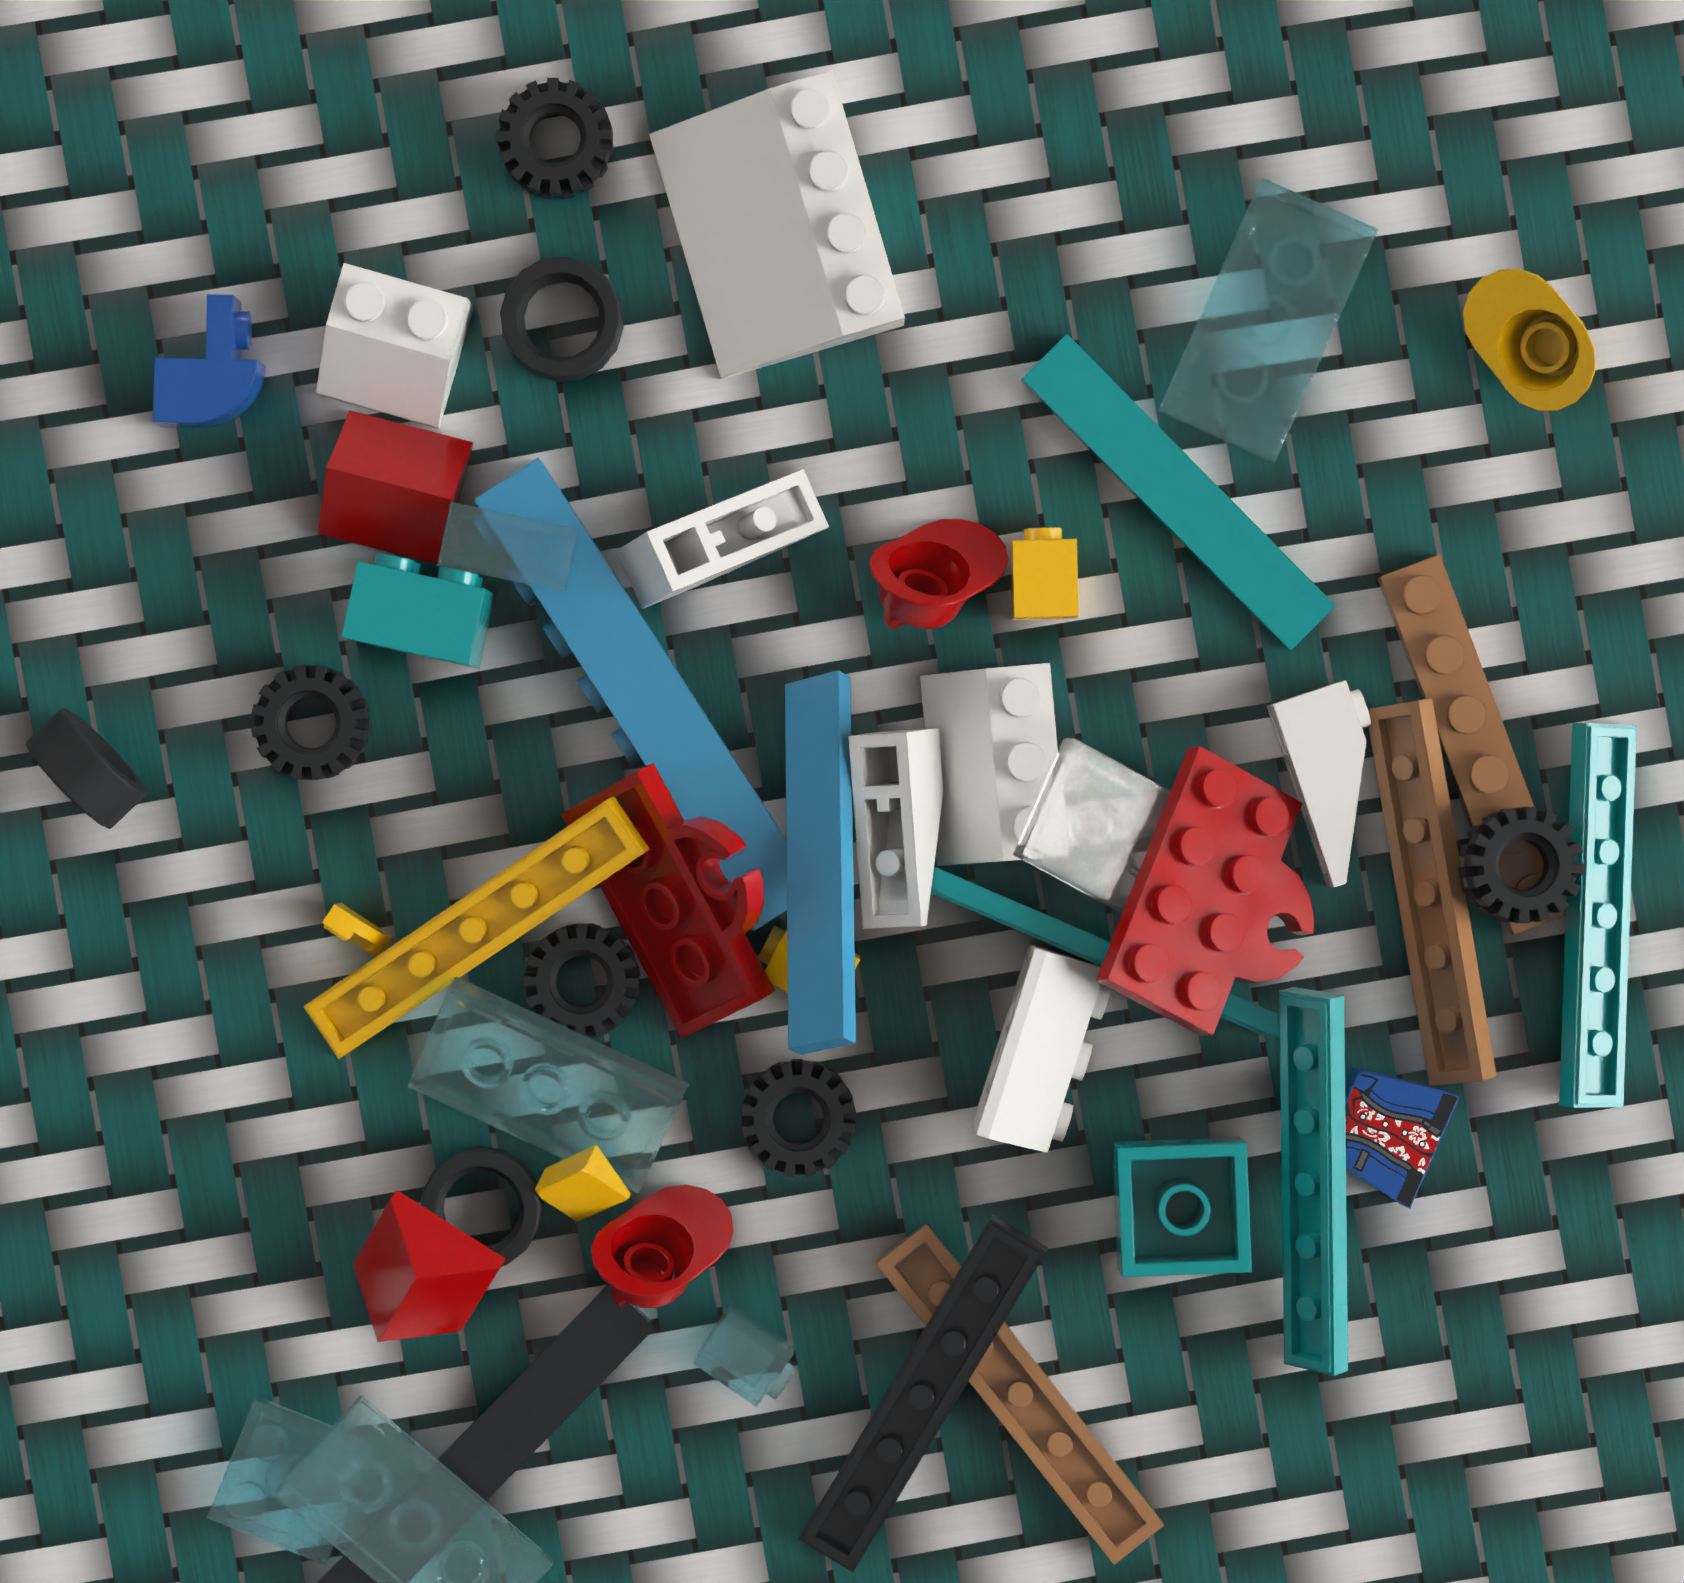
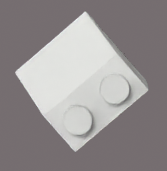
[316,263,474,429]

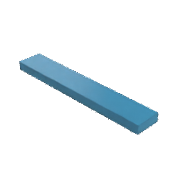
[785,670,856,1055]

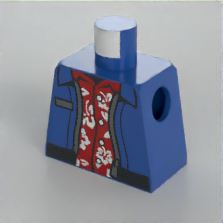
[1345,1066,1460,1209]

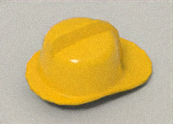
[1463,268,1596,411]

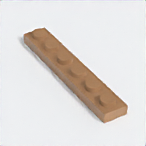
[1377,554,1566,935]
[1368,698,1497,1086]
[876,1222,1164,1565]

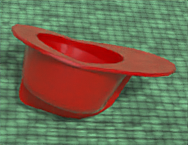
[869,519,1009,629]
[591,1185,734,1308]

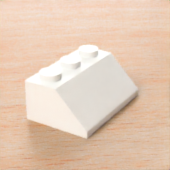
[920,663,1067,866]
[972,943,1111,1153]

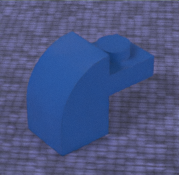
[153,294,266,428]

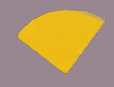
[322,902,394,957]

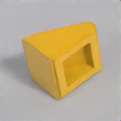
[535,1144,631,1222]

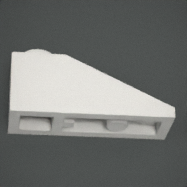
[616,469,829,609]
[1267,680,1371,887]
[848,728,944,929]

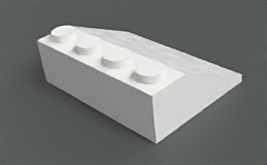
[649,70,905,379]

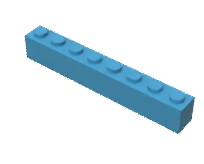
[472,457,787,932]

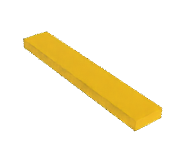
[303,796,650,1059]

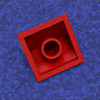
[318,410,474,566]
[353,1190,506,1342]

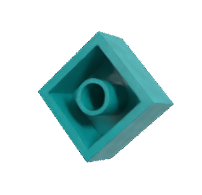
[341,552,496,669]
[1112,1137,1252,1277]

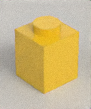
[1010,528,1079,620]

